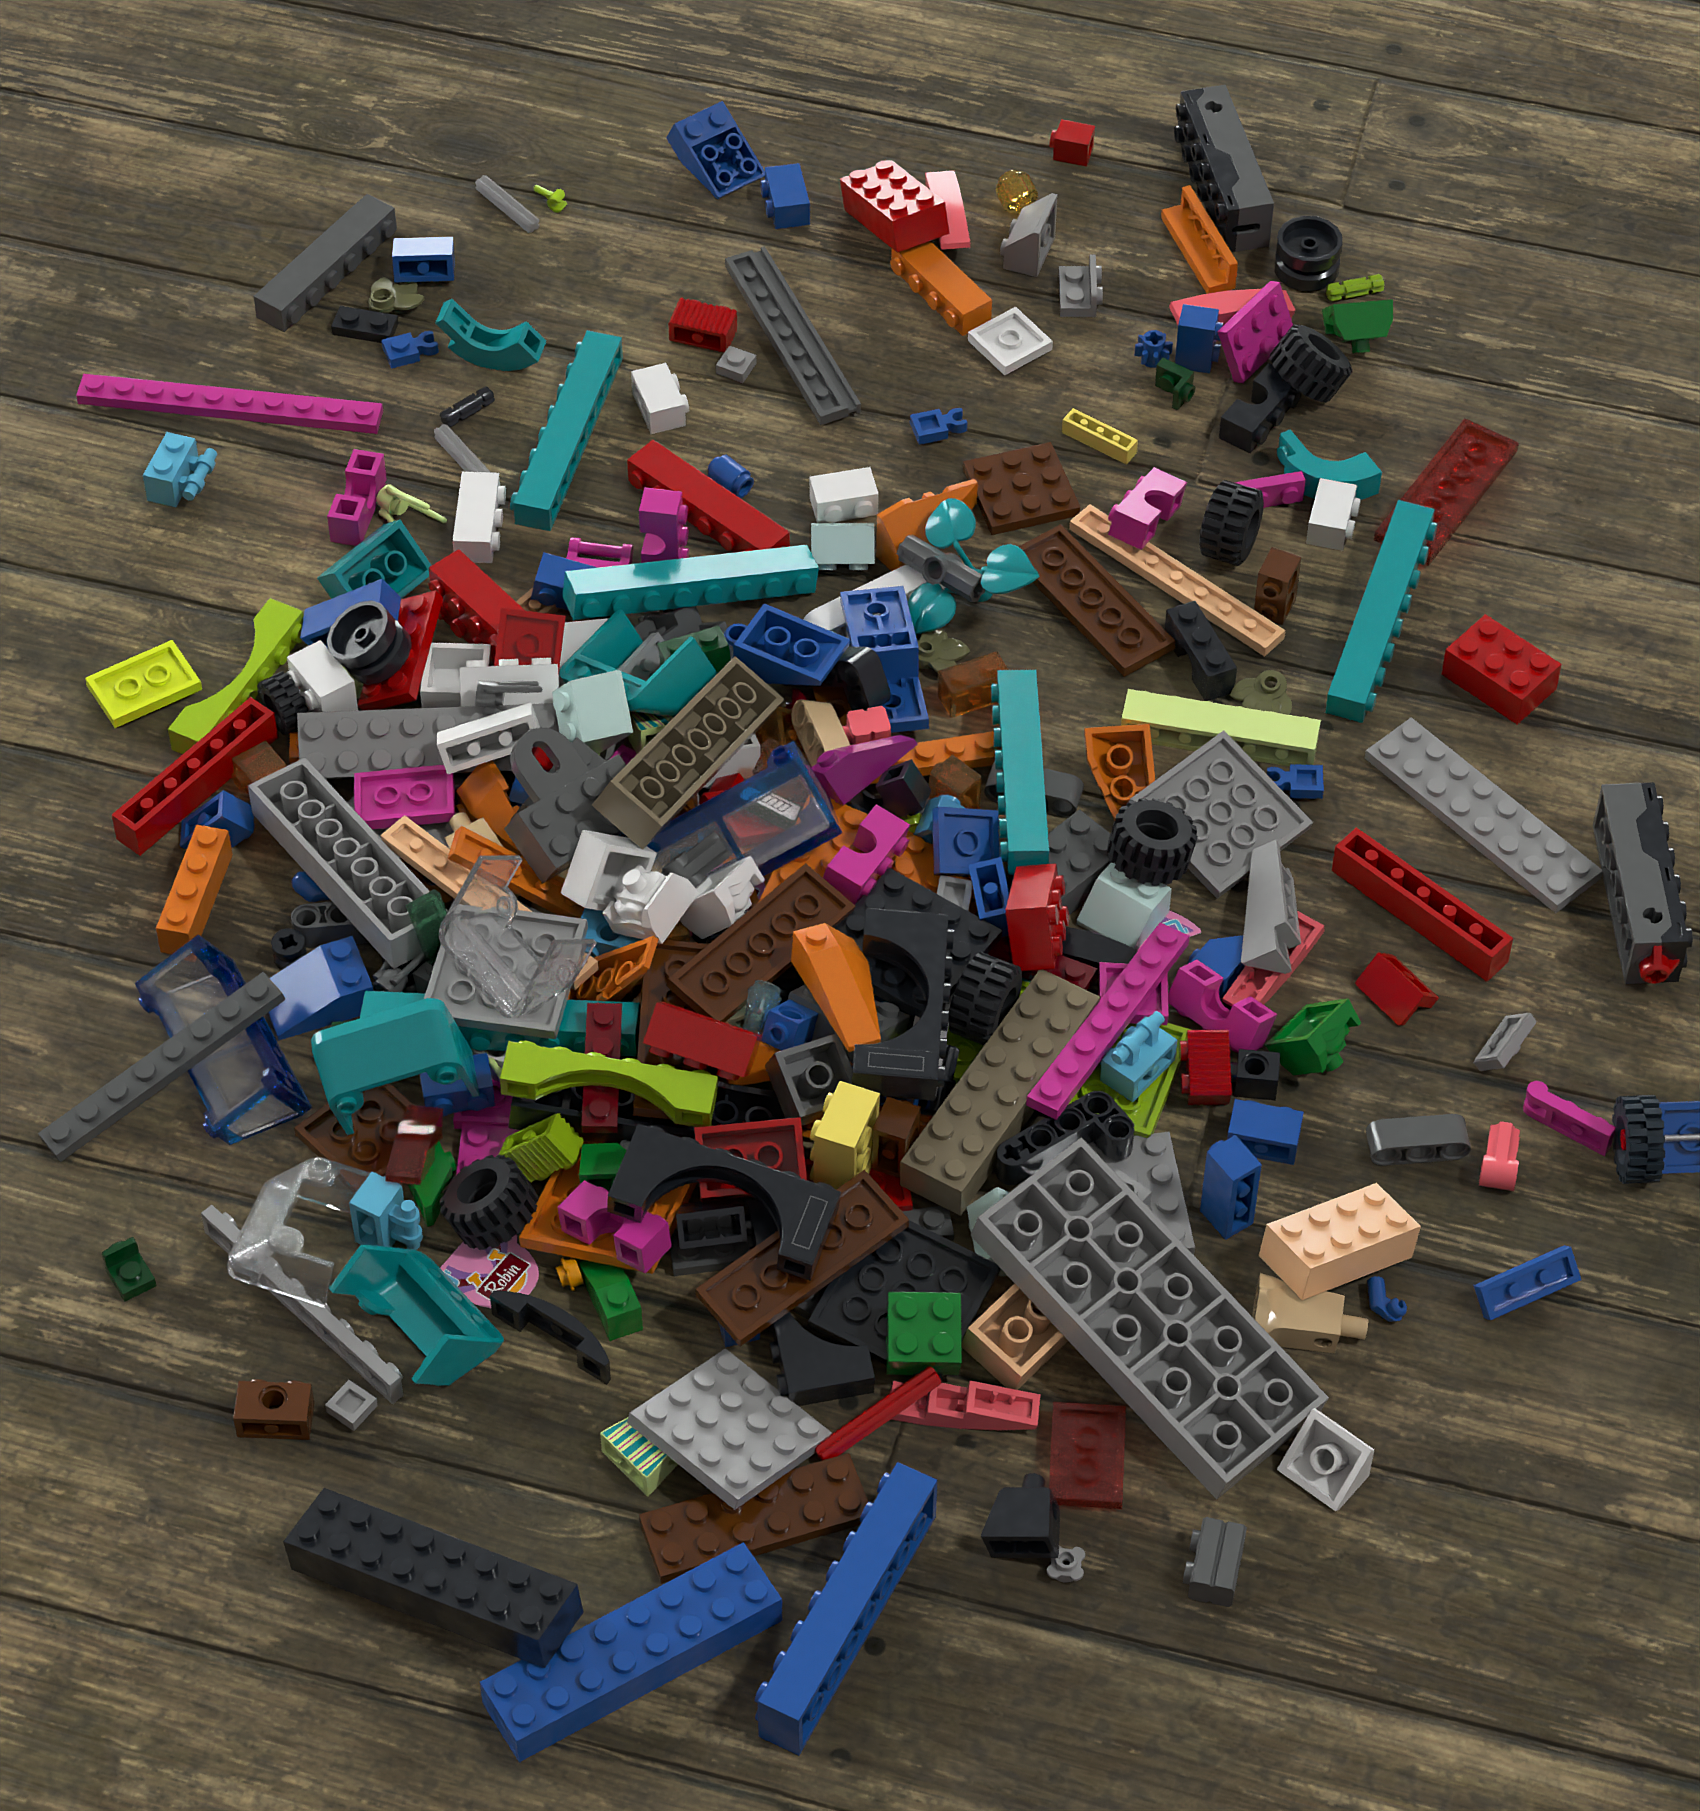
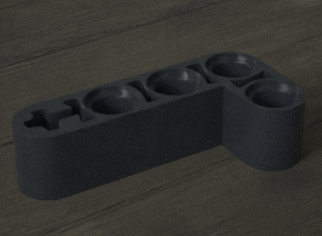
[782,647,891,711]
[996,1091,1135,1185]

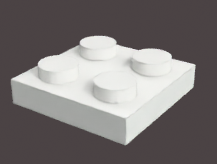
[968,307,1053,375]

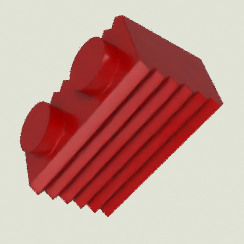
[668,297,737,353]
[1179,1030,1232,1105]

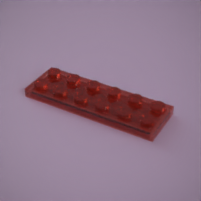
[1374,418,1519,566]

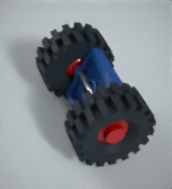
[1612,1095,1700,1184]

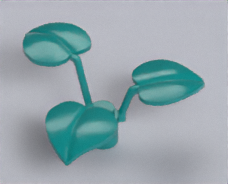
[908,498,1040,636]

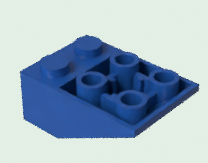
[666,101,765,199]

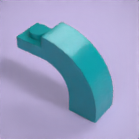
[435,299,546,371]
[1277,429,1382,500]

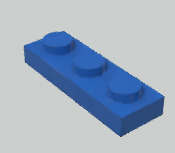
[1474,1245,1581,1320]

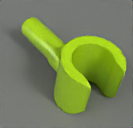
[534,185,567,213]

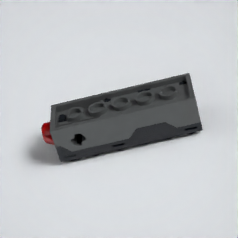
[1174,84,1274,252]
[1593,782,1693,984]

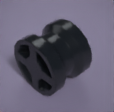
[271,928,307,970]

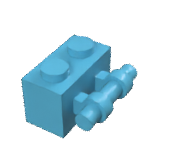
[143,432,217,507]
[1100,1011,1177,1102]
[349,1172,423,1250]

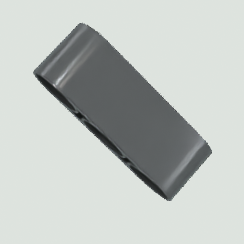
[984,762,1084,818]
[291,902,370,948]
[1365,1114,1471,1166]

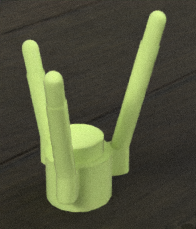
[376,484,447,523]

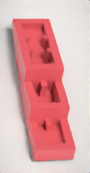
[925,171,970,250]
[1169,289,1296,326]
[1222,911,1324,1006]
[890,1381,1041,1430]

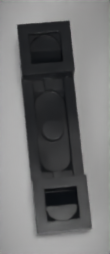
[1062,927,1138,971]
[490,1291,611,1385]

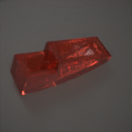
[385,1105,443,1185]

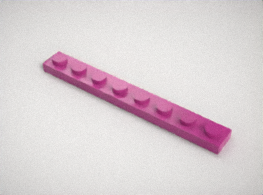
[1026,922,1190,1120]

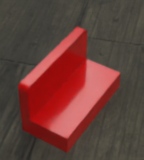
[1355,952,1439,1026]

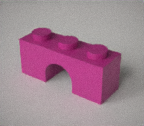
[327,449,387,546]
[1108,467,1187,550]
[639,487,689,563]
[823,804,910,905]
[1168,960,1277,1053]
[557,1180,672,1274]

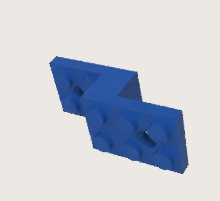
[840,586,929,733]

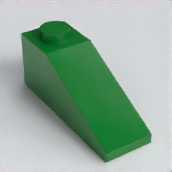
[575,1258,643,1341]

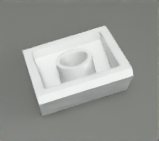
[1277,1408,1374,1511]

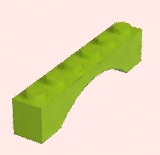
[168,598,304,754]
[500,1041,718,1127]

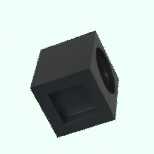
[1230,1049,1280,1101]

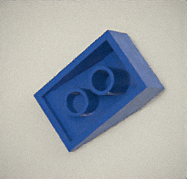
[733,604,850,686]
[268,936,374,1041]

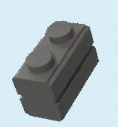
[1183,1517,1247,1607]

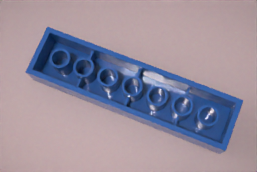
[755,1462,937,1756]
[480,1542,782,1762]

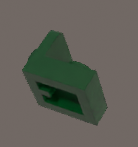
[1155,357,1196,410]
[102,1237,157,1302]

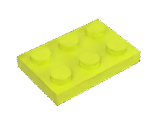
[85,640,202,728]

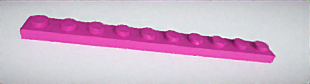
[76,374,383,434]

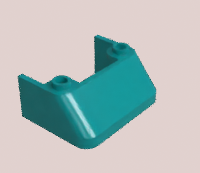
[559,609,717,716]
[311,998,479,1135]
[329,1244,504,1386]

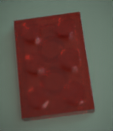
[1049,1402,1126,1509]

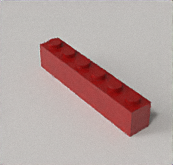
[627,440,790,553]
[112,697,278,856]
[1331,827,1513,982]

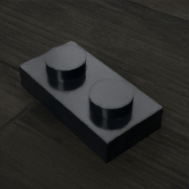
[331,306,399,343]

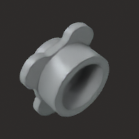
[1047,1545,1085,1582]

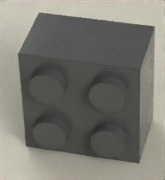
[765,1033,853,1126]

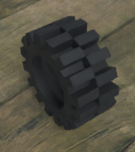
[257,671,309,735]

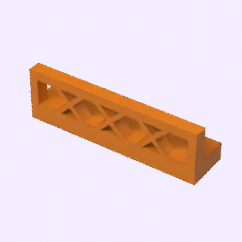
[1161,185,1238,294]

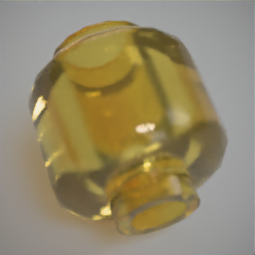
[995,169,1038,215]

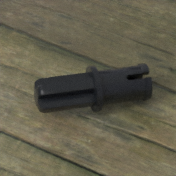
[924,1045,959,1113]

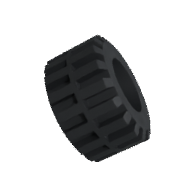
[1269,324,1353,403]
[1199,480,1264,566]
[1107,798,1198,886]
[948,952,1022,1045]
[440,1155,538,1250]

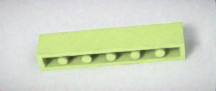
[1121,689,1321,767]

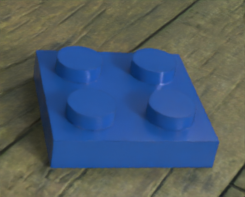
[932,807,1000,877]

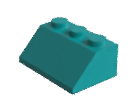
[317,519,432,599]

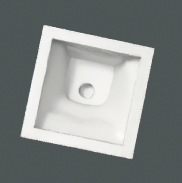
[680,855,765,939]
[602,865,699,944]

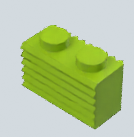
[499,1113,584,1183]

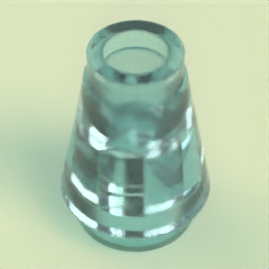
[743,980,782,1035]

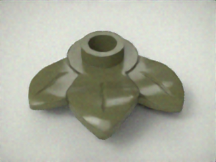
[368,277,425,314]
[917,630,970,675]
[1230,670,1292,715]

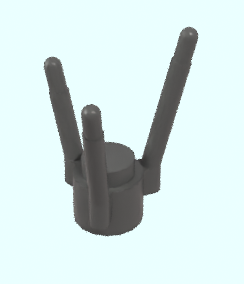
[475,680,543,728]
[373,940,439,993]

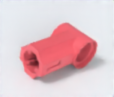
[1479,1121,1520,1191]

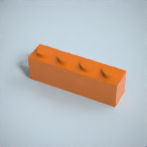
[890,241,992,336]
[156,825,233,958]

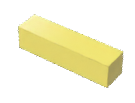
[1062,408,1138,465]

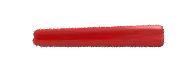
[815,1366,941,1461]

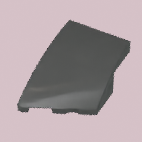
[634,606,728,642]

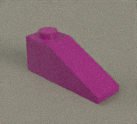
[809,735,918,805]

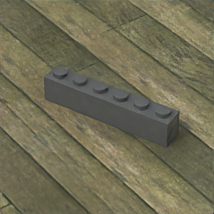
[253,194,397,332]

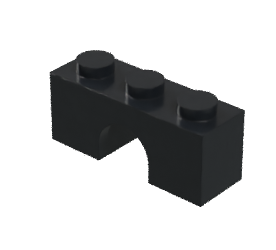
[1219,363,1301,453]
[1164,601,1237,701]
[826,759,932,817]

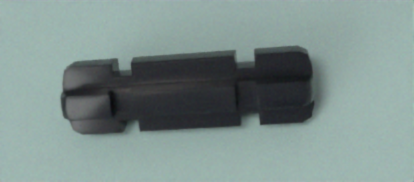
[440,386,495,428]

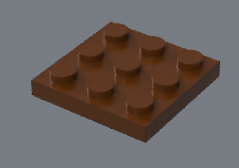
[963,442,1081,535]
[294,1083,443,1192]

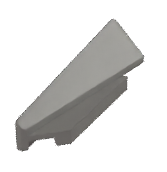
[1241,839,1301,974]

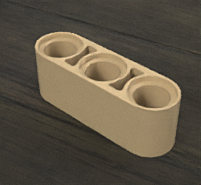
[792,699,850,767]

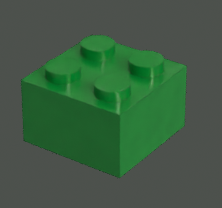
[886,1292,962,1375]

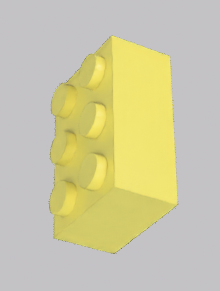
[810,1081,880,1190]

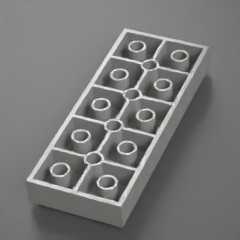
[970,1137,1329,1499]

